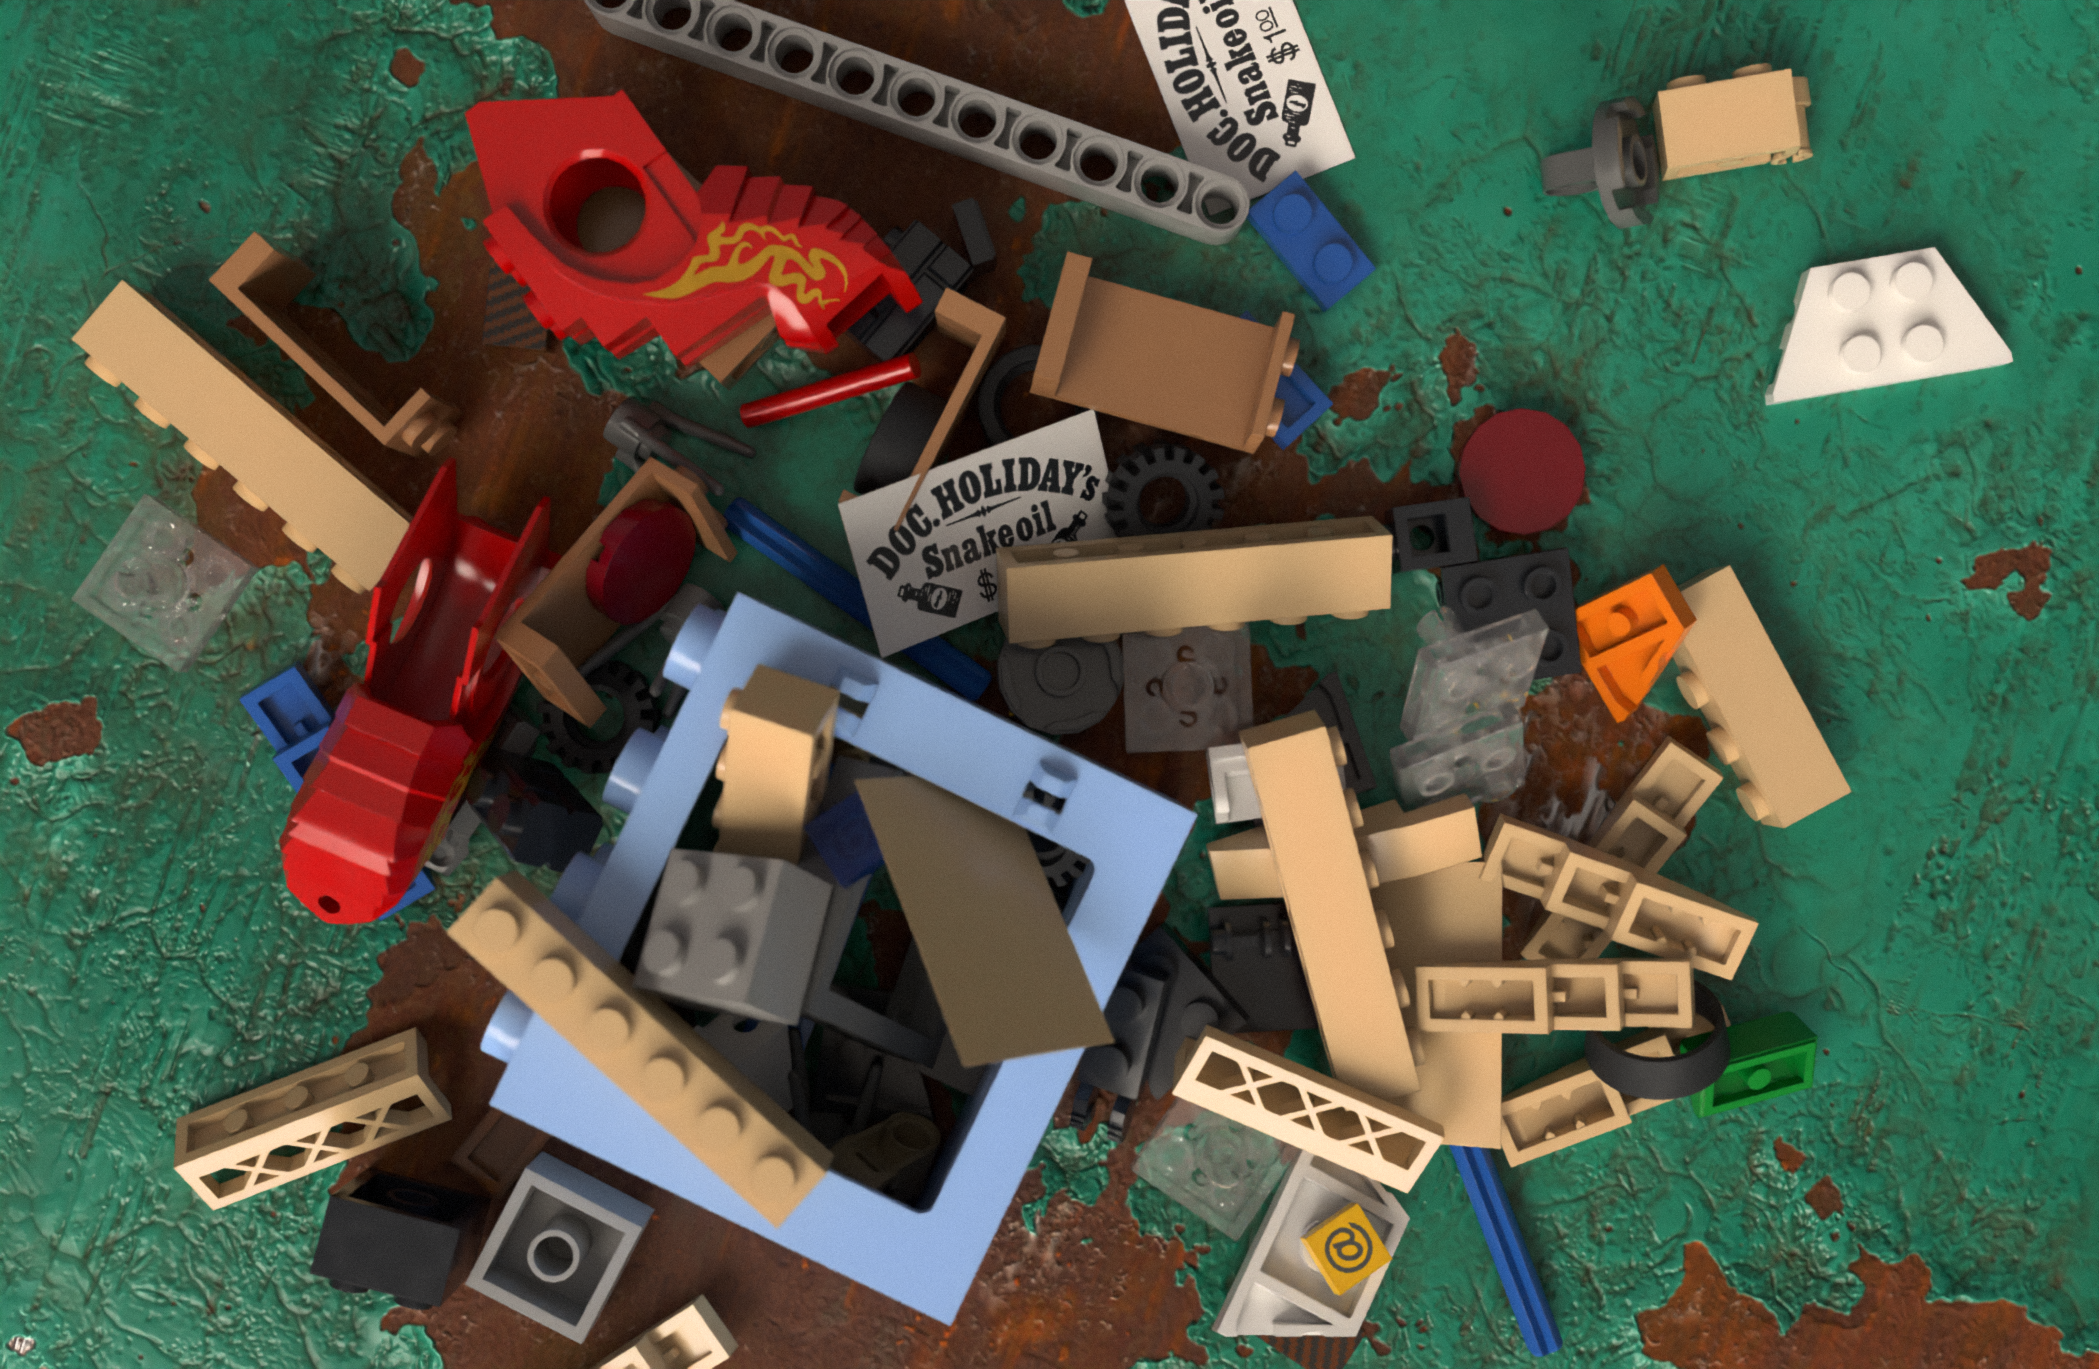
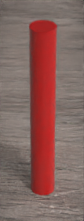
[740,353,921,429]

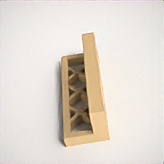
[1172,1025,1445,1194]
[173,1027,452,1211]

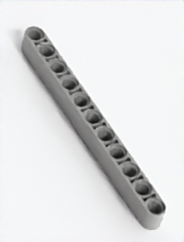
[584,0,1250,246]

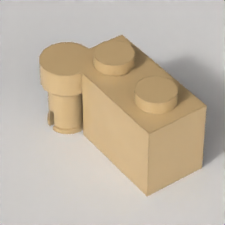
[1652,63,1813,181]

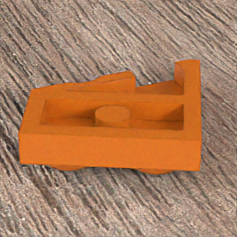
[1575,564,1697,723]

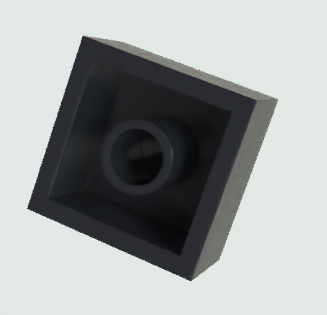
[310,1167,492,1310]

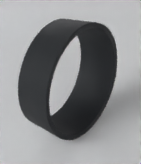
[1584,980,1731,1100]

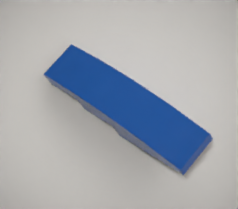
[239,660,437,921]

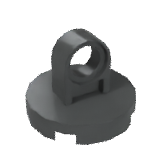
[1540,96,1659,229]

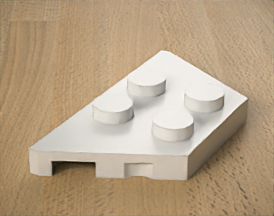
[1765,247,2013,406]
[1211,1147,1410,1337]

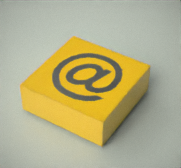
[1300,1202,1392,1295]

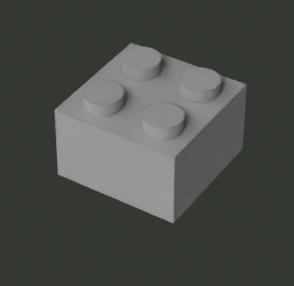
[632,849,833,1025]
[465,1151,655,1345]

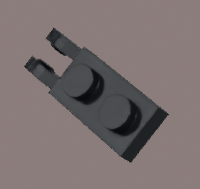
[1070,962,1170,1144]

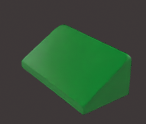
[1680,1011,1818,1118]

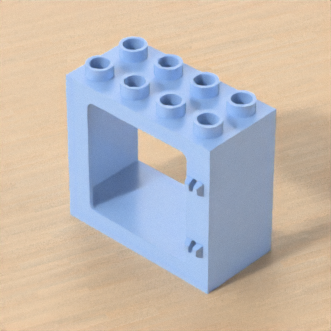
[481,592,1198,1326]

